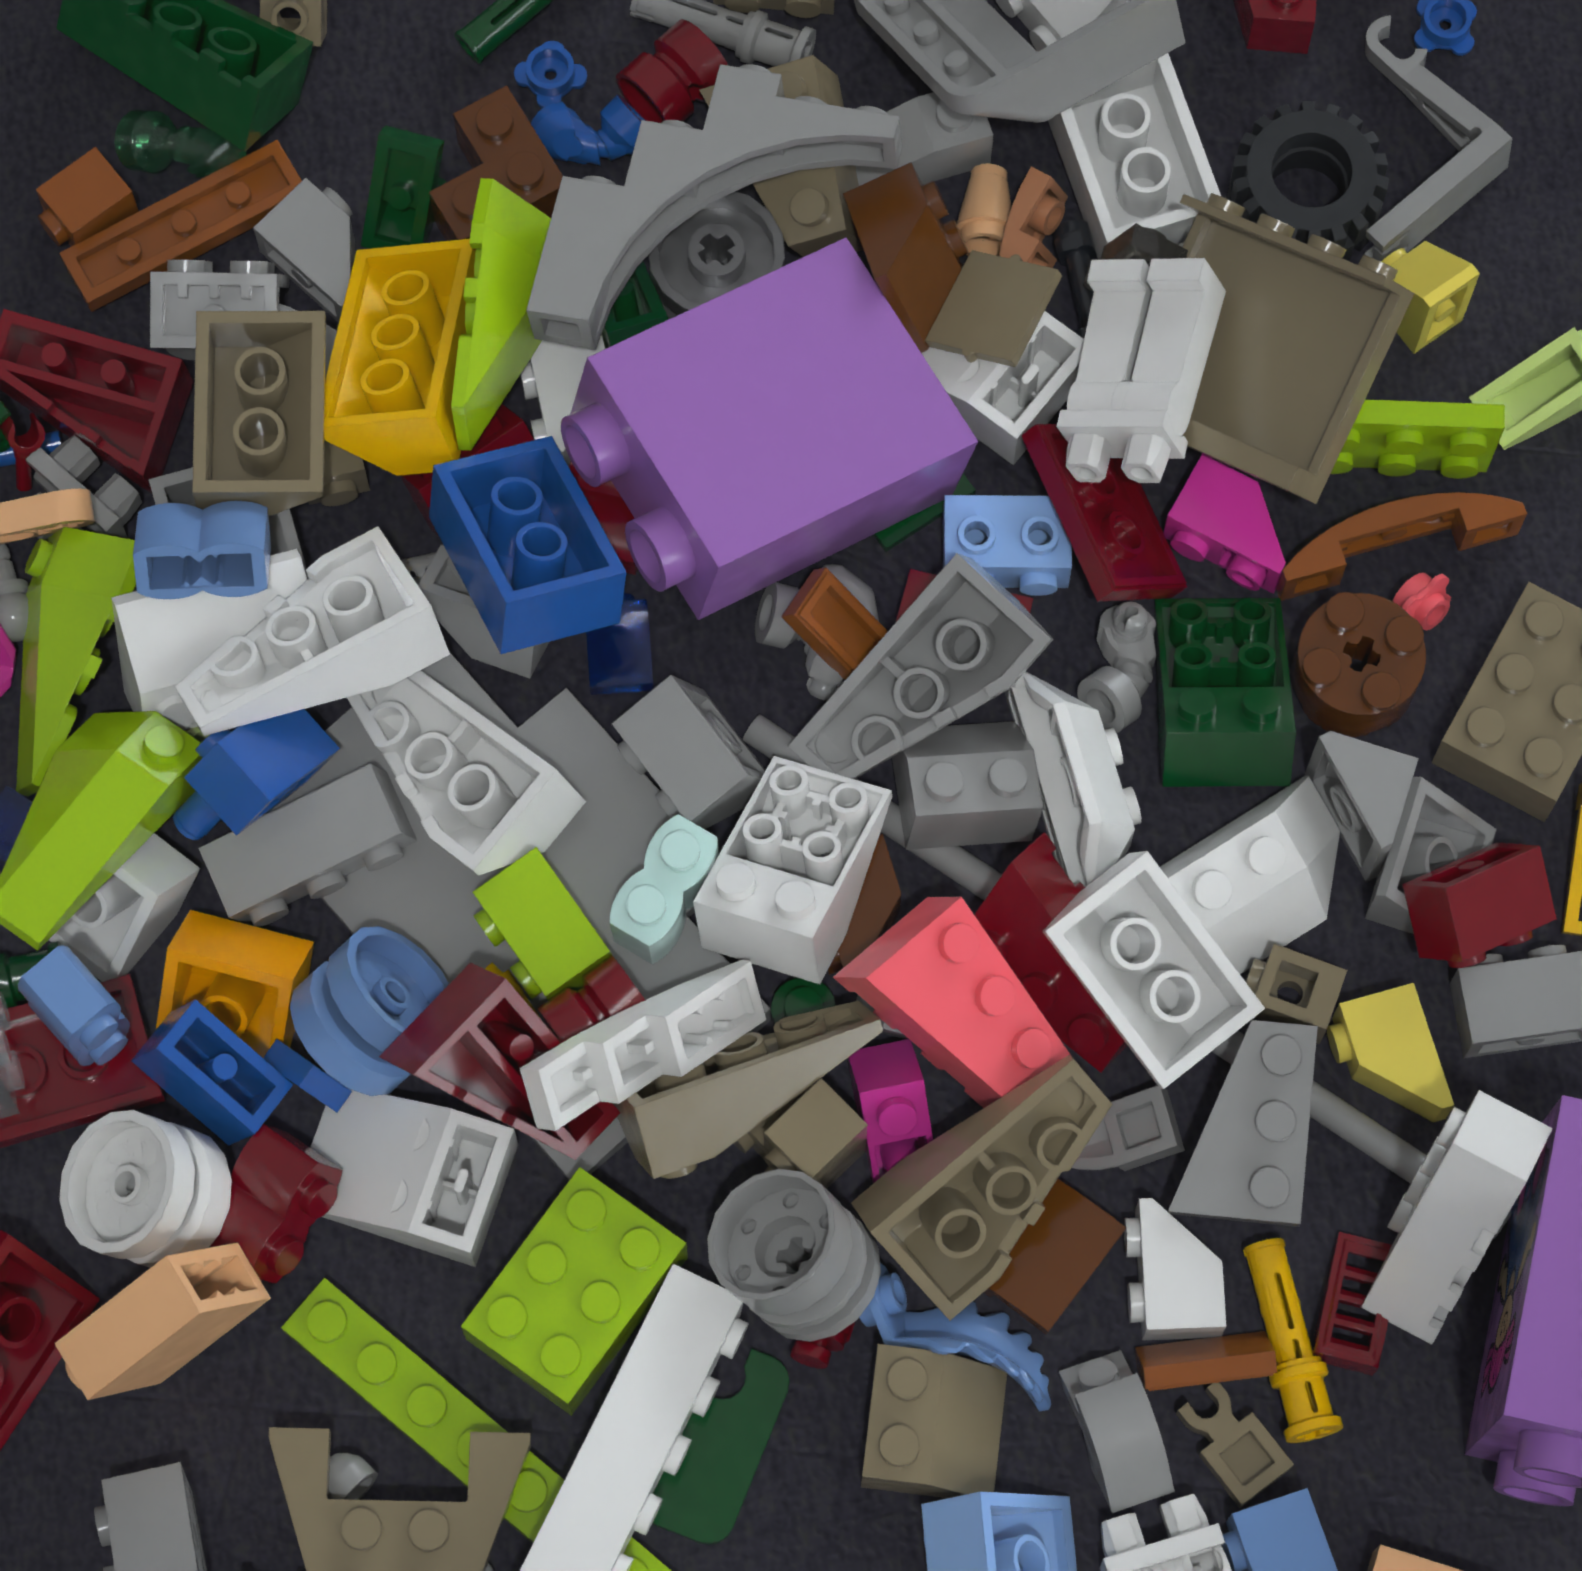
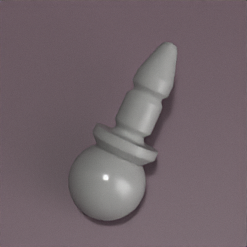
[0,544,29,642]

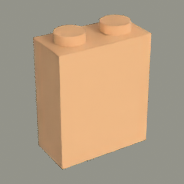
[54,1243,271,1400]

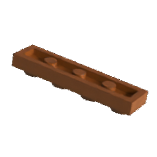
[59,139,302,312]

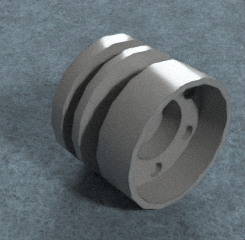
[707,1169,881,1342]

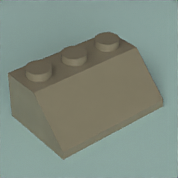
[192,311,326,517]

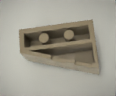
[699,55,864,257]

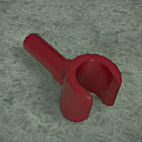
[0,412,45,491]

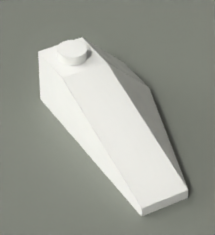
[175,526,450,736]

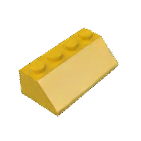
[324,239,476,476]

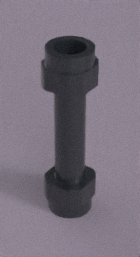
[1053,220,1097,339]

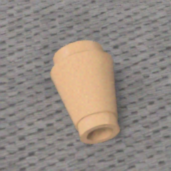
[957,163,1012,256]

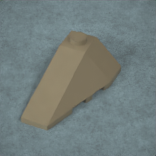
[851,1054,1112,1321]

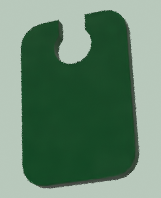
[652,1349,790,1545]

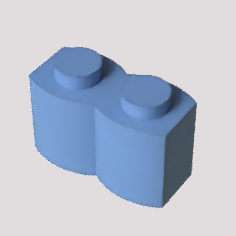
[133,501,271,599]
[18,945,130,1066]

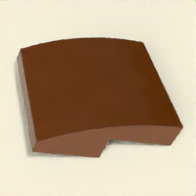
[983,1179,1126,1335]

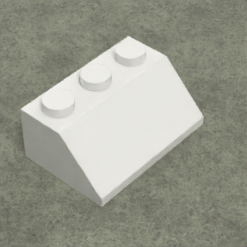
[112,549,307,730]
[1042,851,1265,1089]

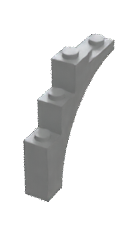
[526,64,902,349]

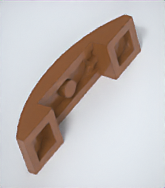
[1276,492,1527,601]

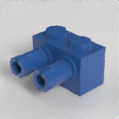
[173,709,340,840]

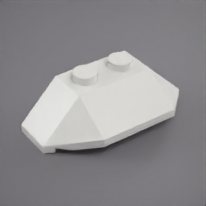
[1005,672,1141,887]
[1160,776,1340,974]

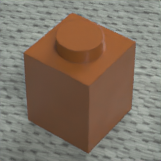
[36,147,139,246]

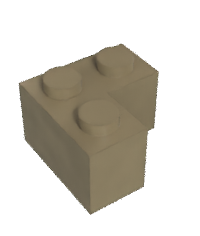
[733,1078,868,1189]

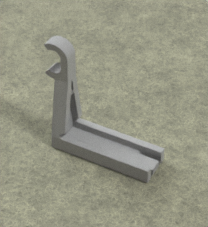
[1364,15,1512,261]

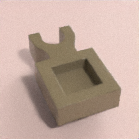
[1176,1382,1294,1508]

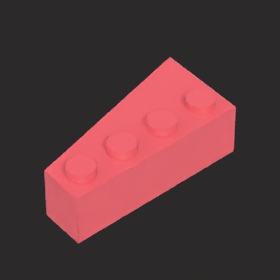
[833,897,1070,1108]

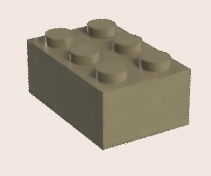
[1432,582,1582,822]

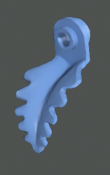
[859,1263,1051,1412]

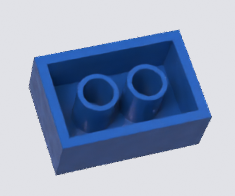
[429,436,626,654]

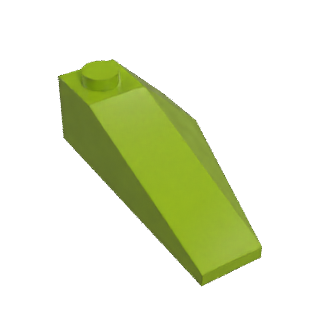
[16,527,136,797]

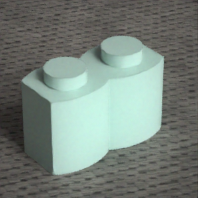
[610,814,719,964]

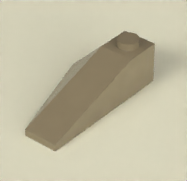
[613,1001,883,1179]

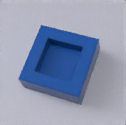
[263,1039,352,1113]

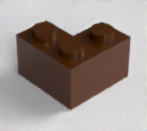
[429,85,563,241]

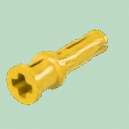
[1243,1238,1343,1443]

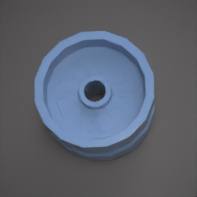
[290,926,449,1096]

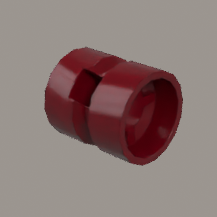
[616,19,728,123]
[537,955,646,1042]

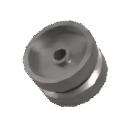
[649,192,785,320]

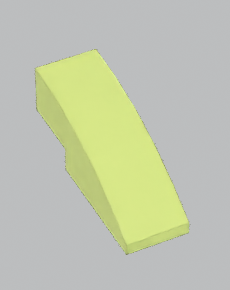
[1469,327,1582,450]

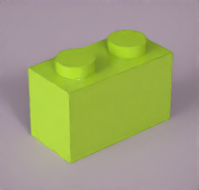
[472,847,612,1000]

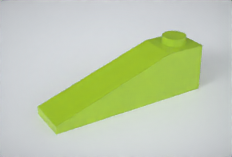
[451,178,551,450]
[0,711,202,951]

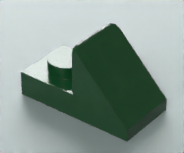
[361,125,446,249]

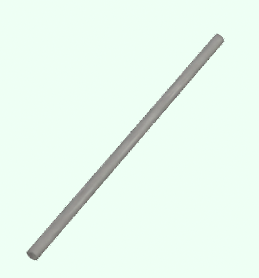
[743,714,1512,1239]

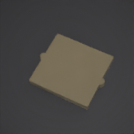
[925,250,1062,367]

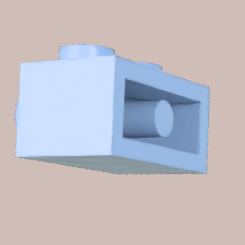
[943,495,1072,596]

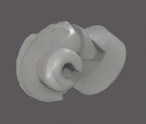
[755,582,844,701]
[1077,602,1156,733]

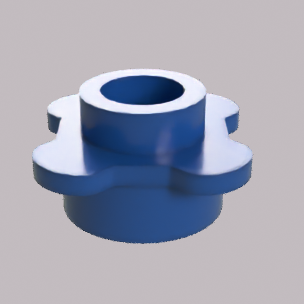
[1414,0,1477,56]
[514,41,587,108]

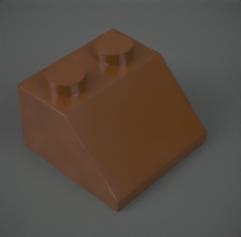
[843,162,969,353]

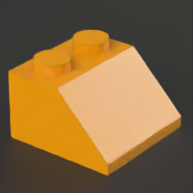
[156,910,314,1058]

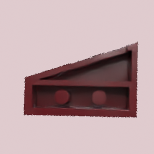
[974,832,1128,1073]
[379,962,620,1160]

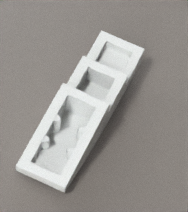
[520,960,766,1131]

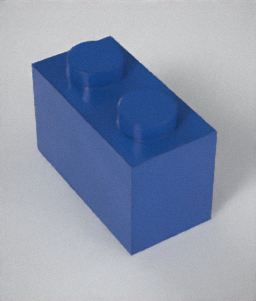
[131,999,293,1146]

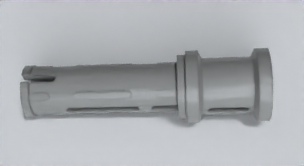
[630,0,816,67]

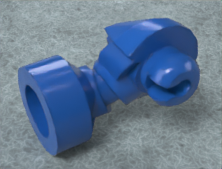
[531,94,646,166]

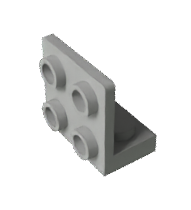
[150,260,289,348]

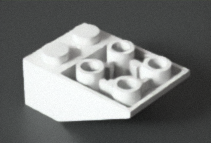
[922,311,1084,465]
[693,756,892,984]
[310,1086,518,1267]

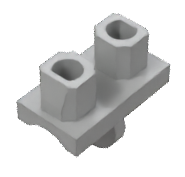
[26,435,142,541]

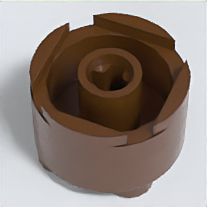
[1290,592,1426,737]

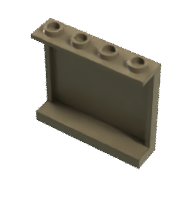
[1177,193,1415,504]

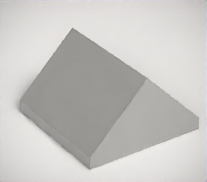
[1305,731,1419,882]
[1365,777,1496,934]

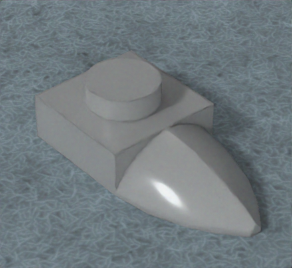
[1072,1086,1185,1171]

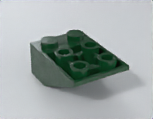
[1154,598,1296,787]

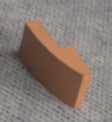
[999,166,1068,268]

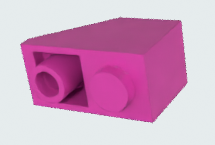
[1163,453,1286,594]
[848,1039,933,1184]

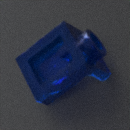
[586,593,654,695]

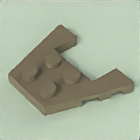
[269,1427,531,1571]

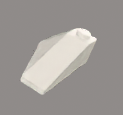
[347,670,586,876]

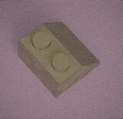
[861,1344,1007,1498]

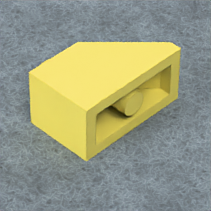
[1381,241,1480,354]
[1327,983,1454,1122]

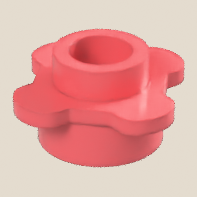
[1393,573,1451,631]

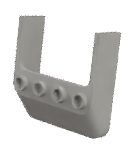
[854,0,1186,123]

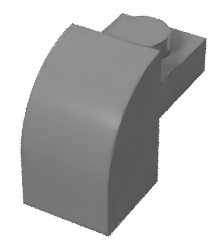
[1059,1350,1175,1513]

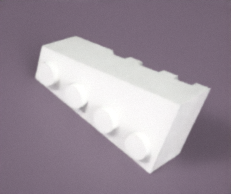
[1361,1090,1553,1344]

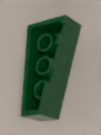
[56,0,313,152]

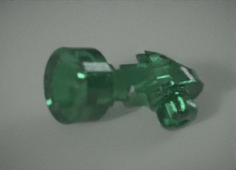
[115,109,247,178]

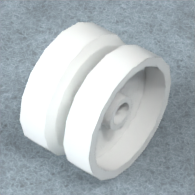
[59,1110,232,1268]

